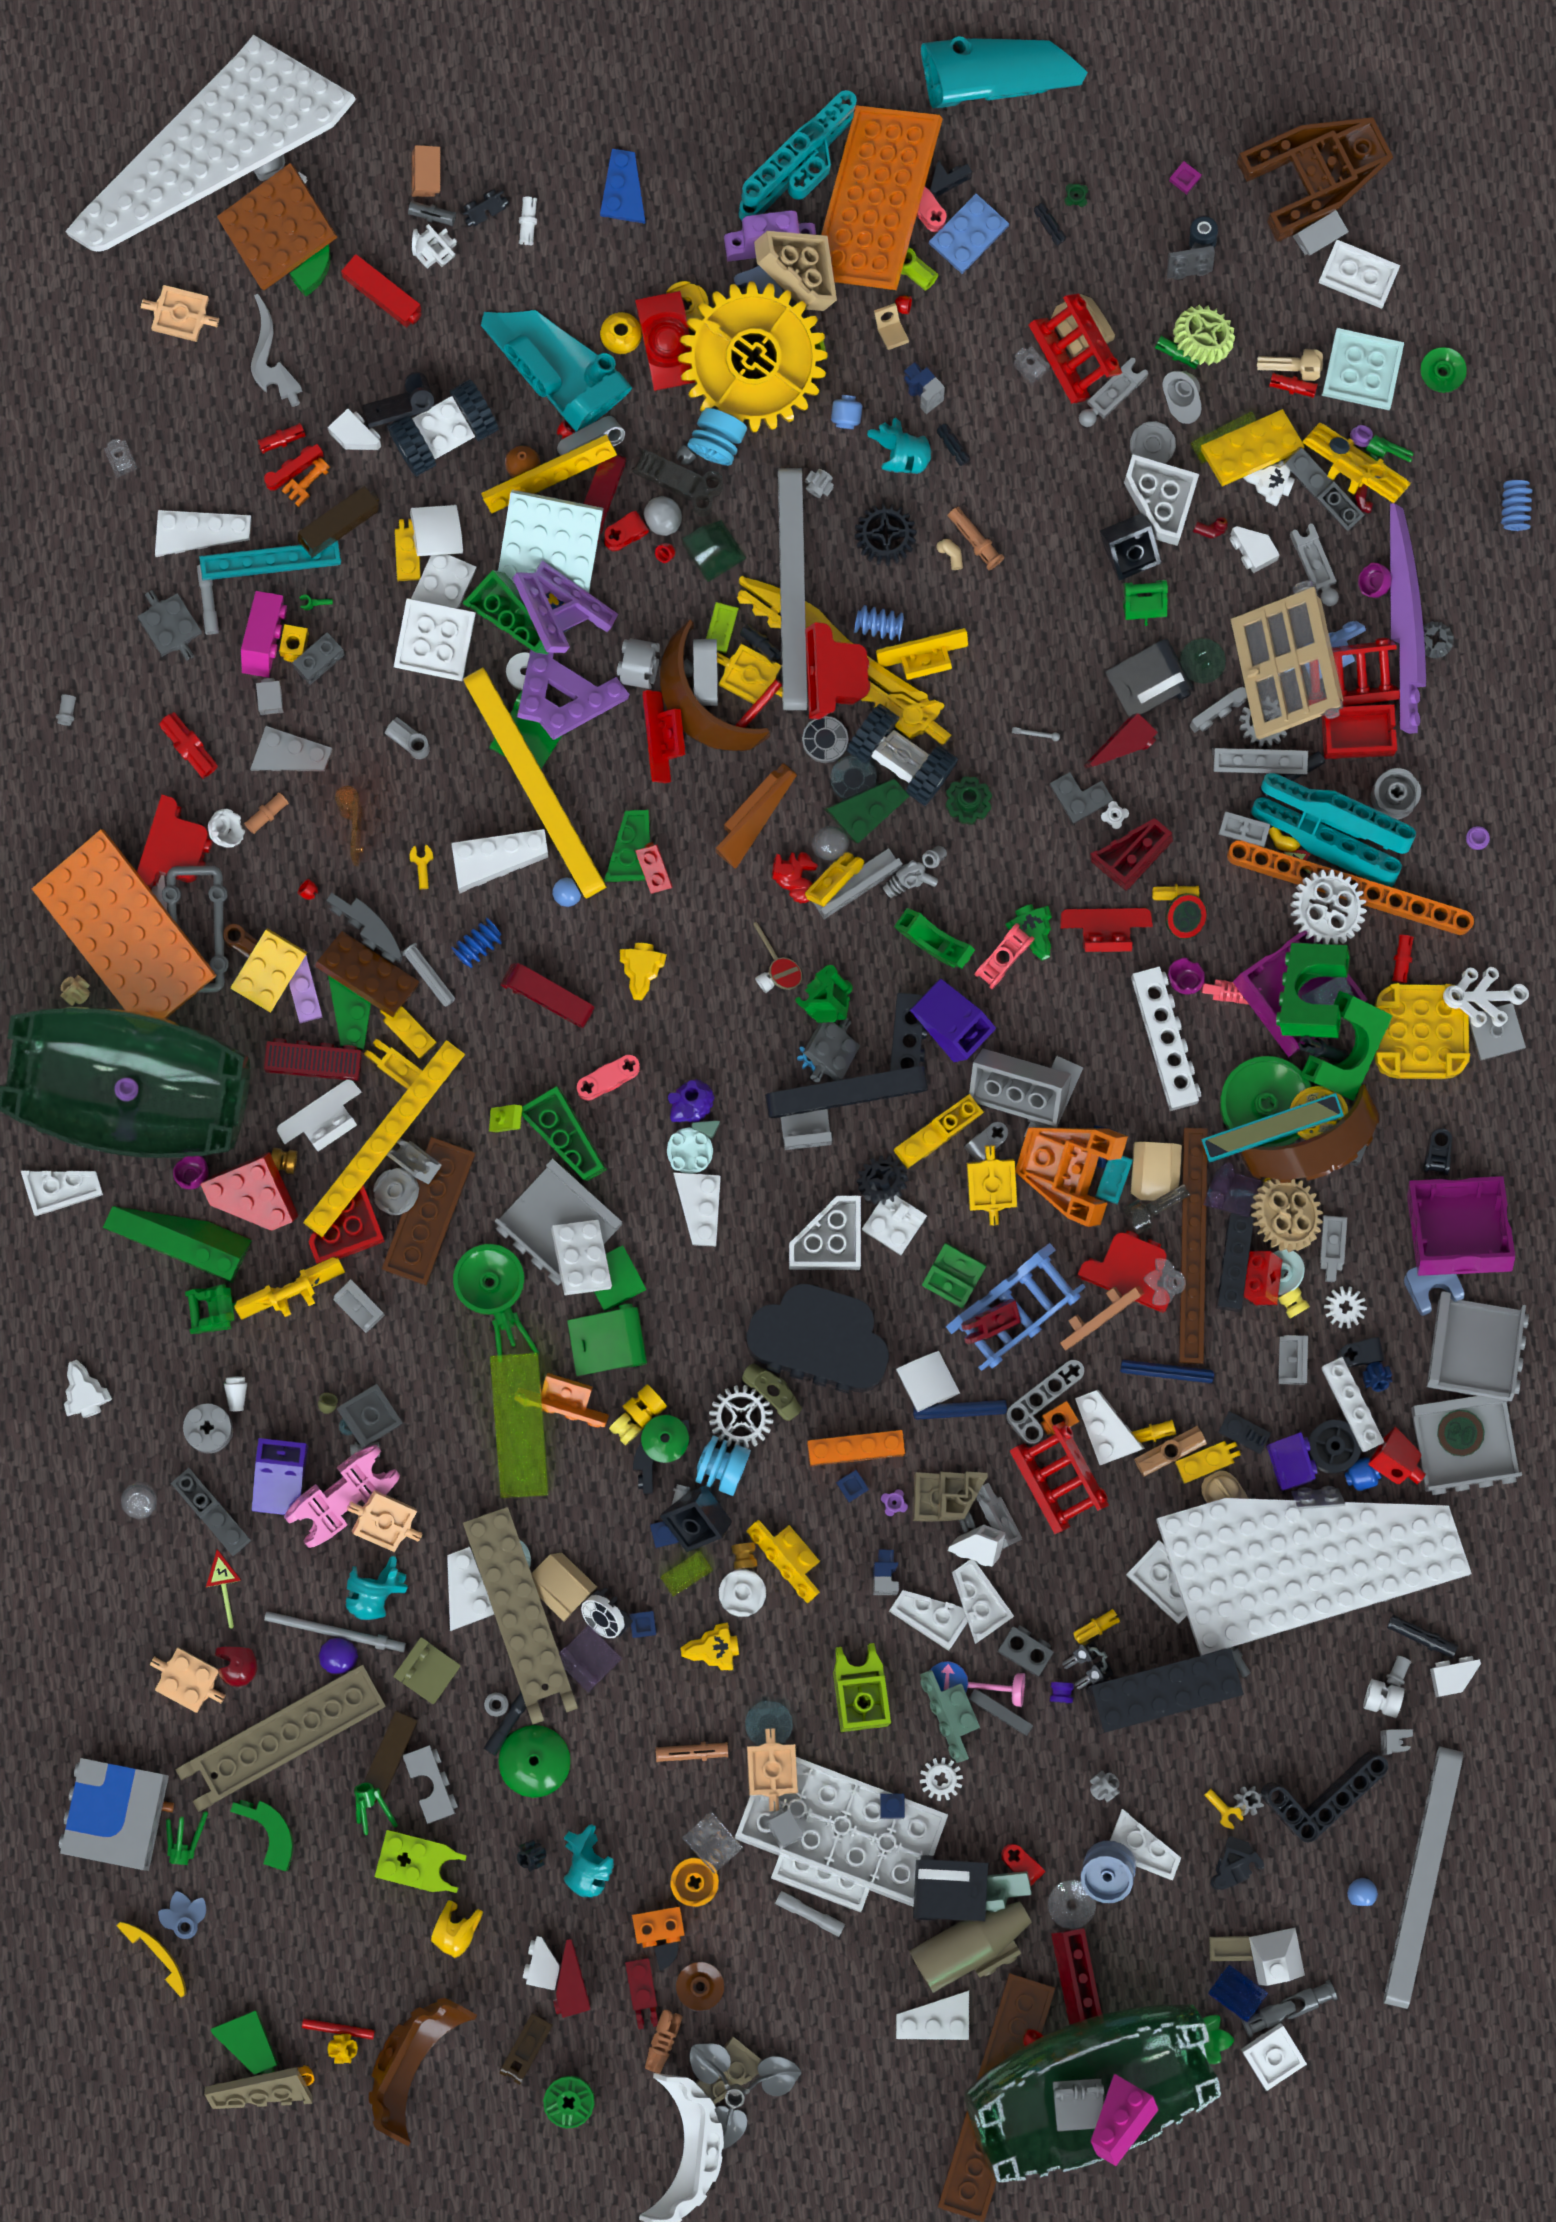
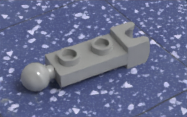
[1079,358,1148,427]
[1290,524,1339,606]

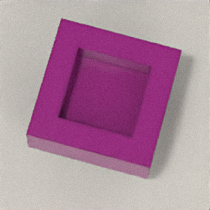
[1169,161,1202,195]

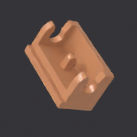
[412,145,440,197]

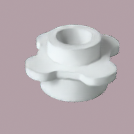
[1101,801,1129,829]

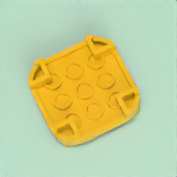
[1374,983,1470,1079]

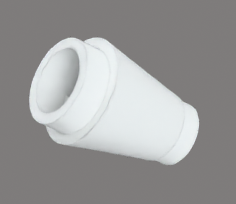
[224,1377,247,1411]

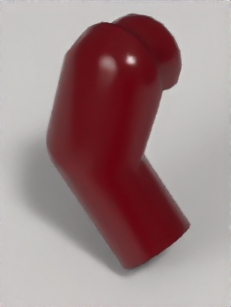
[1355,484,1373,513]
[1193,517,1228,539]

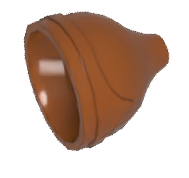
[505,445,541,478]

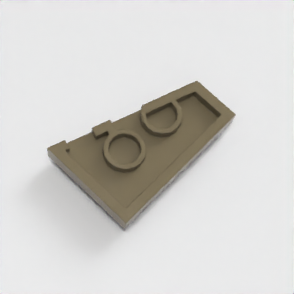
[695,2036,762,2105]

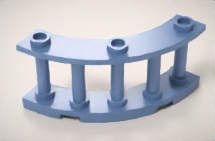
[946,1243,1085,1371]

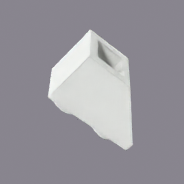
[328,409,381,450]
[1230,526,1279,573]
[948,1525,1005,1567]
[1430,1656,1481,1697]
[523,1936,560,1990]

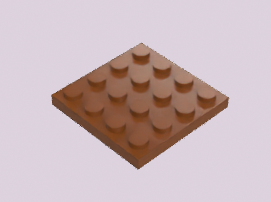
[217,163,338,290]

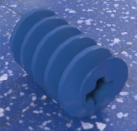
[451,918,502,968]

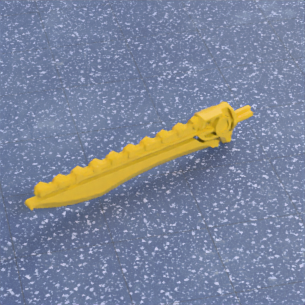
[737,576,951,746]

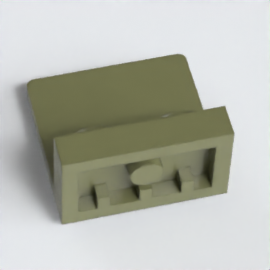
[393,1637,460,1704]

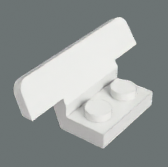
[277,1080,362,1151]

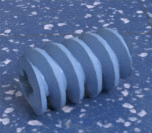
[1501,480,1532,531]
[854,605,904,641]

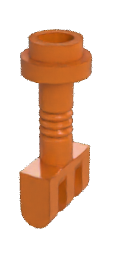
[282,458,330,507]

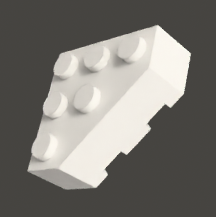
[1124,455,1199,546]
[789,1196,861,1270]

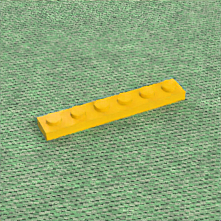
[481,434,617,513]

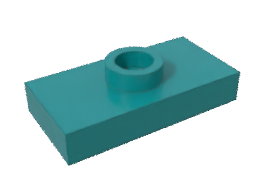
[1095,1156,1133,1204]

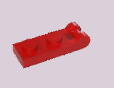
[264,444,324,491]

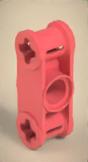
[917,186,947,232]
[974,923,1035,989]
[577,1055,640,1101]

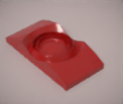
[635,291,695,391]

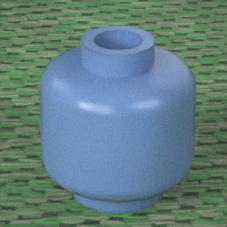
[831,395,862,429]

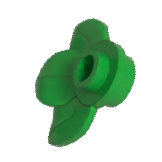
[1186,2015,1234,2064]

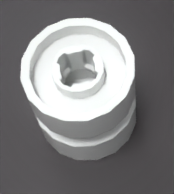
[1363,1679,1404,1718]

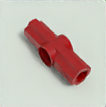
[159,712,218,779]

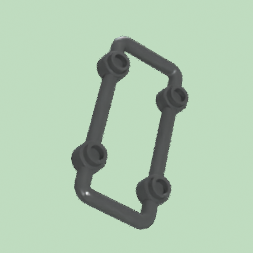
[161,866,230,993]

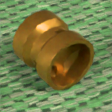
[271,1148,297,1174]
[731,1542,758,1570]

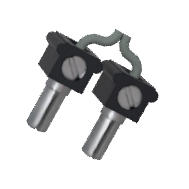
[1062,1639,1113,1690]

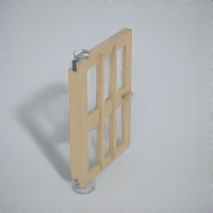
[1231,581,1343,740]

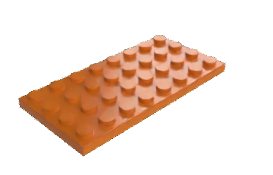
[821,105,943,290]
[32,829,217,1032]

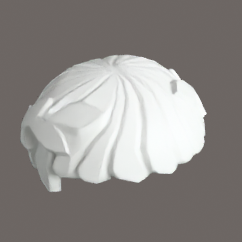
[208,809,245,847]

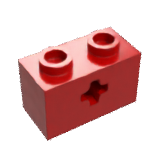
[1244,1251,1283,1305]

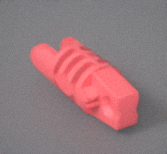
[1201,979,1249,1005]

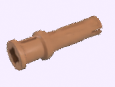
[947,506,1005,570]

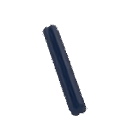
[1120,1360,1214,1383]
[913,1400,1007,1420]

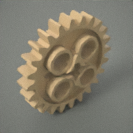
[1251,1179,1323,1252]

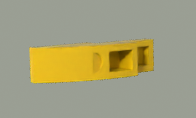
[893,1094,984,1169]

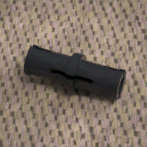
[740,624,782,664]

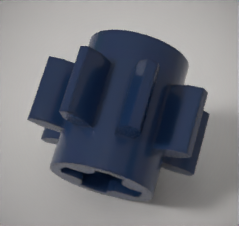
[1363,1362,1392,1392]

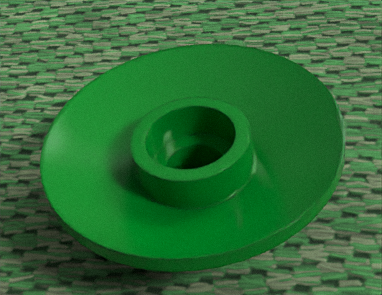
[1420,347,1467,393]
[641,1415,689,1463]

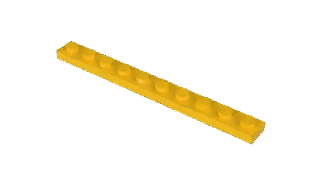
[303,1040,465,1237]

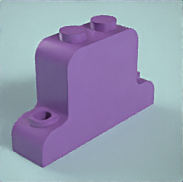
[724,211,816,262]

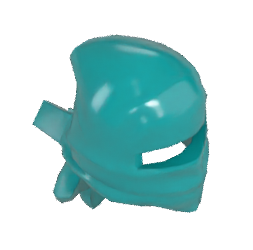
[867,418,931,474]
[345,1556,408,1620]
[564,1824,614,1897]

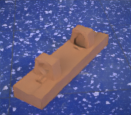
[1060,1286,1145,1351]

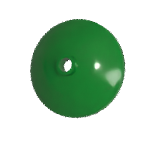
[453,1244,524,1315]
[499,1725,570,1798]

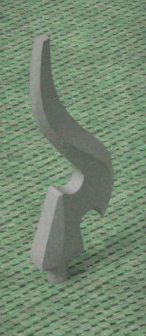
[251,294,302,407]

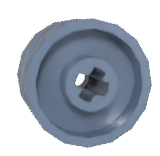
[1081,1841,1136,1903]

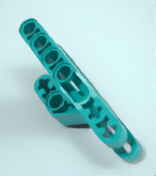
[738,90,857,221]
[1251,773,1416,887]

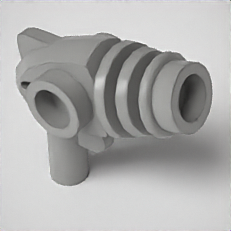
[883,860,938,898]

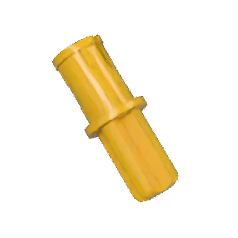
[1152,884,1199,901]
[1131,1420,1176,1443]
[1073,1609,1120,1644]

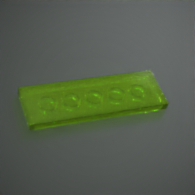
[490,1353,549,1498]

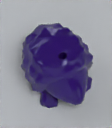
[668,1079,715,1122]

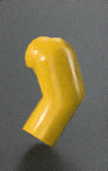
[1268,827,1300,852]

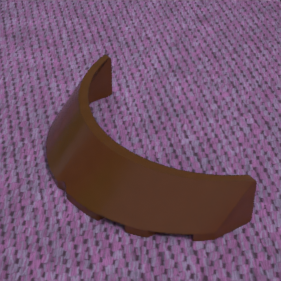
[660,619,770,751]
[1240,1084,1379,1183]
[369,1998,477,2147]

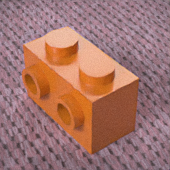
[632,1906,685,1948]

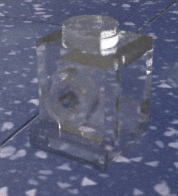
[1013,346,1050,386]
[104,439,138,478]

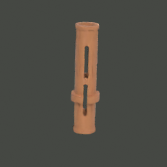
[656,1742,728,1762]

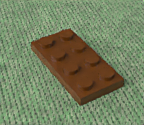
[315,931,419,1017]

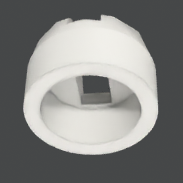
[755,972,775,993]

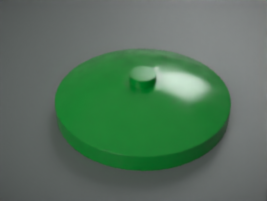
[1220,1056,1311,1147]

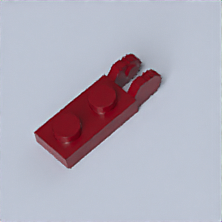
[961,1299,1021,1344]
[625,1958,658,2029]

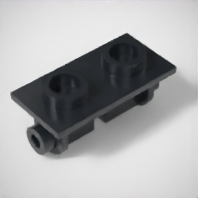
[460,189,509,227]

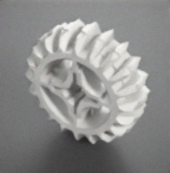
[709,1385,773,1449]

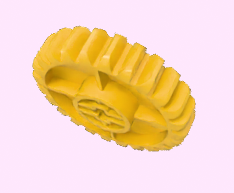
[678,281,828,432]

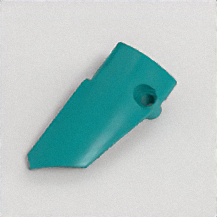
[921,36,1088,109]
[481,310,632,432]

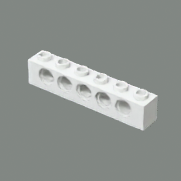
[1131,967,1201,1111]

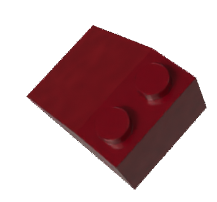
[1084,713,1158,768]
[553,1939,591,2018]

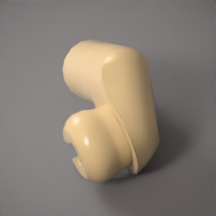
[937,539,963,570]

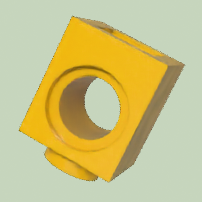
[279,624,309,662]

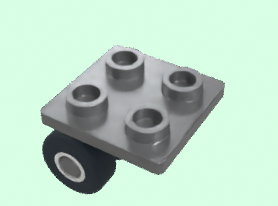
[1167,216,1218,280]

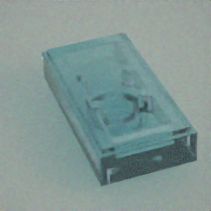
[1301,977,1354,1005]

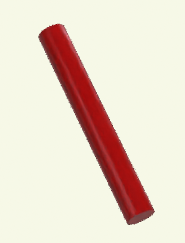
[735,679,783,728]
[302,2018,375,2040]

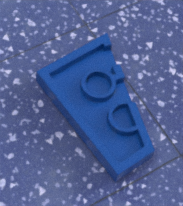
[600,149,645,224]

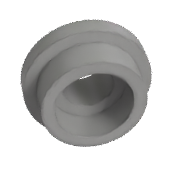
[484,1693,508,1717]

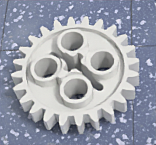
[1290,870,1367,945]

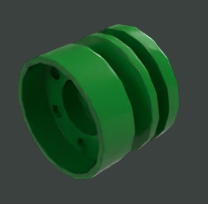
[543,2075,595,2129]

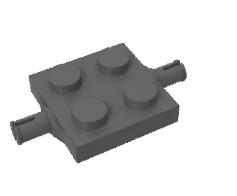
[137,590,202,661]
[803,1018,860,1082]

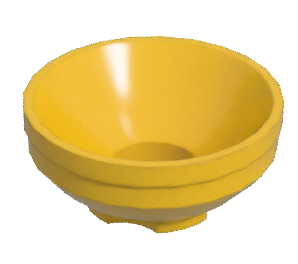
[600,312,642,354]

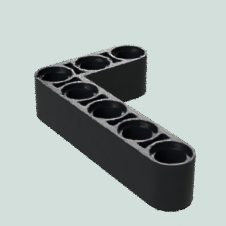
[1261,1751,1389,1843]

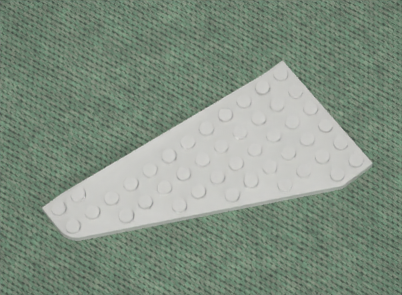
[65,35,356,251]

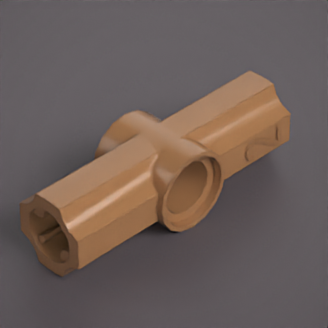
[1134,1426,1207,1477]

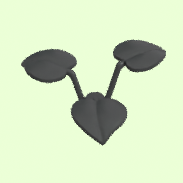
[690,2043,801,2150]

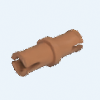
[244,792,289,834]

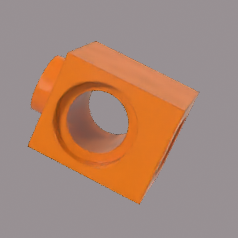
[1040,1401,1079,1435]

